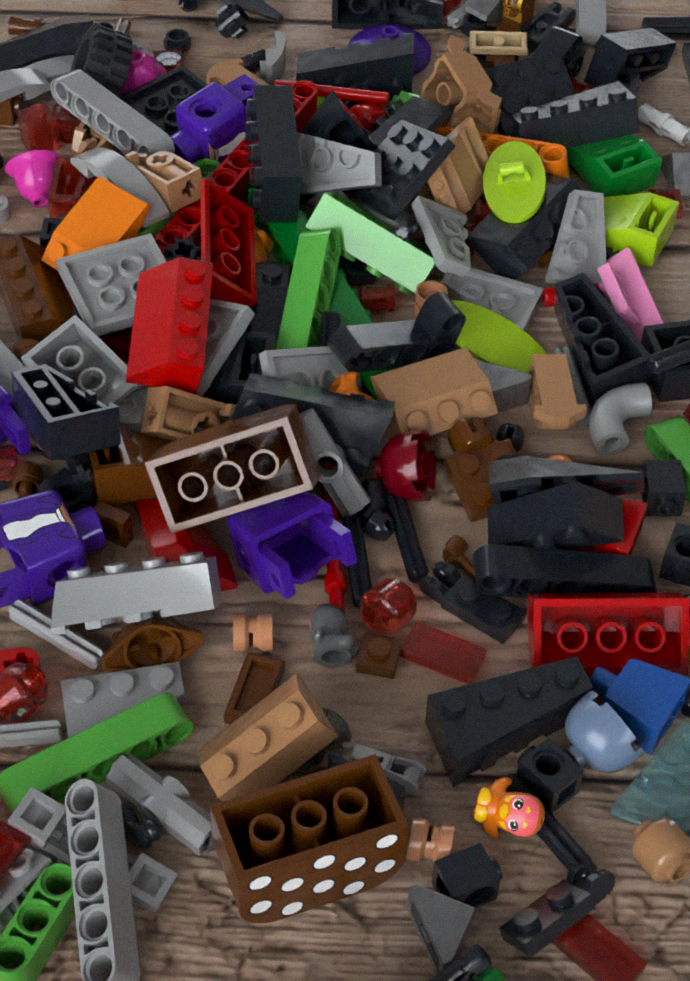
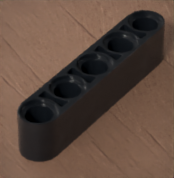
[473,544,657,598]

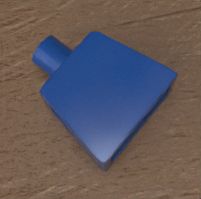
[590,659,690,755]

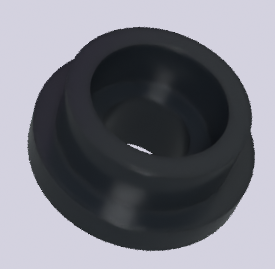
[163,29,192,54]

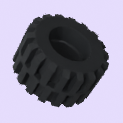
[70,23,133,96]

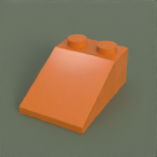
[41,176,151,270]

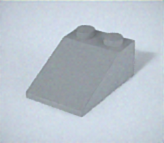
[21,315,140,405]

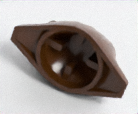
[100,613,204,672]

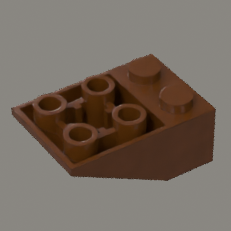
[86,427,173,506]

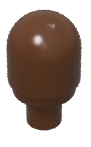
[12,461,43,498]

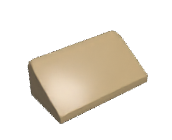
[469,31,528,55]

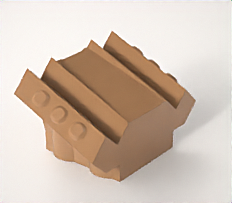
[420,34,502,134]
[414,116,489,214]

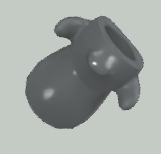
[309,604,360,669]

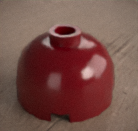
[375,430,437,502]

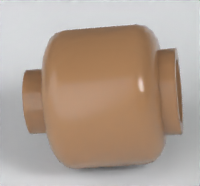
[632,818,690,883]

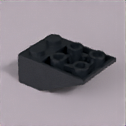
[202,331,276,405]

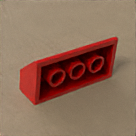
[200,178,257,308]
[125,257,213,395]
[527,593,690,676]

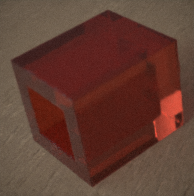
[17,103,60,151]

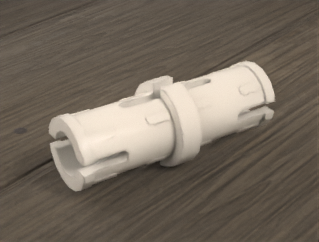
[638,103,690,147]

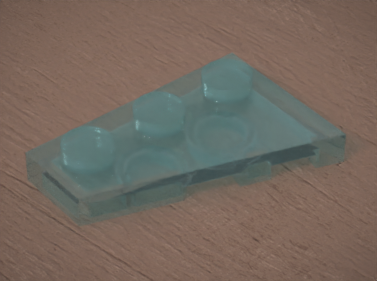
[610,722,690,837]

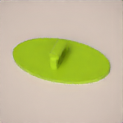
[483,141,546,223]
[452,300,547,374]

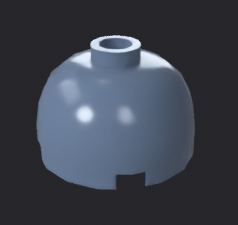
[565,691,644,774]

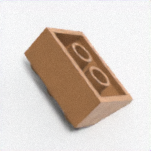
[370,347,498,440]
[200,673,339,801]

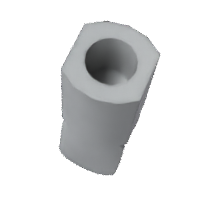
[349,743,426,795]

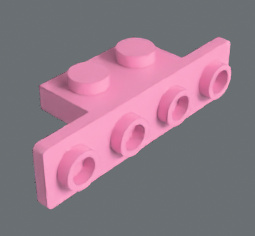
[597,248,664,342]

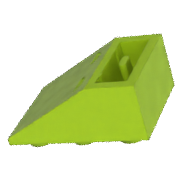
[604,192,679,268]

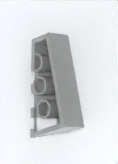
[50,552,223,636]

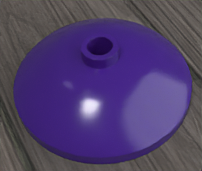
[348,24,431,76]

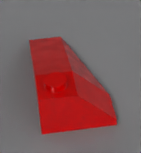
[133,498,238,592]

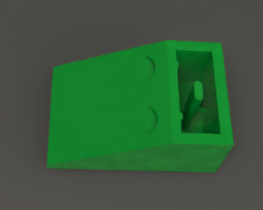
[566,135,662,197]

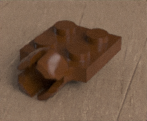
[443,417,518,522]

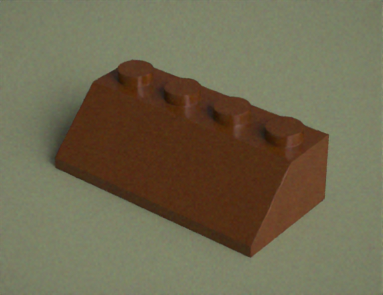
[0,235,74,355]

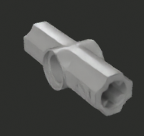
[300,408,371,517]
[106,754,214,856]

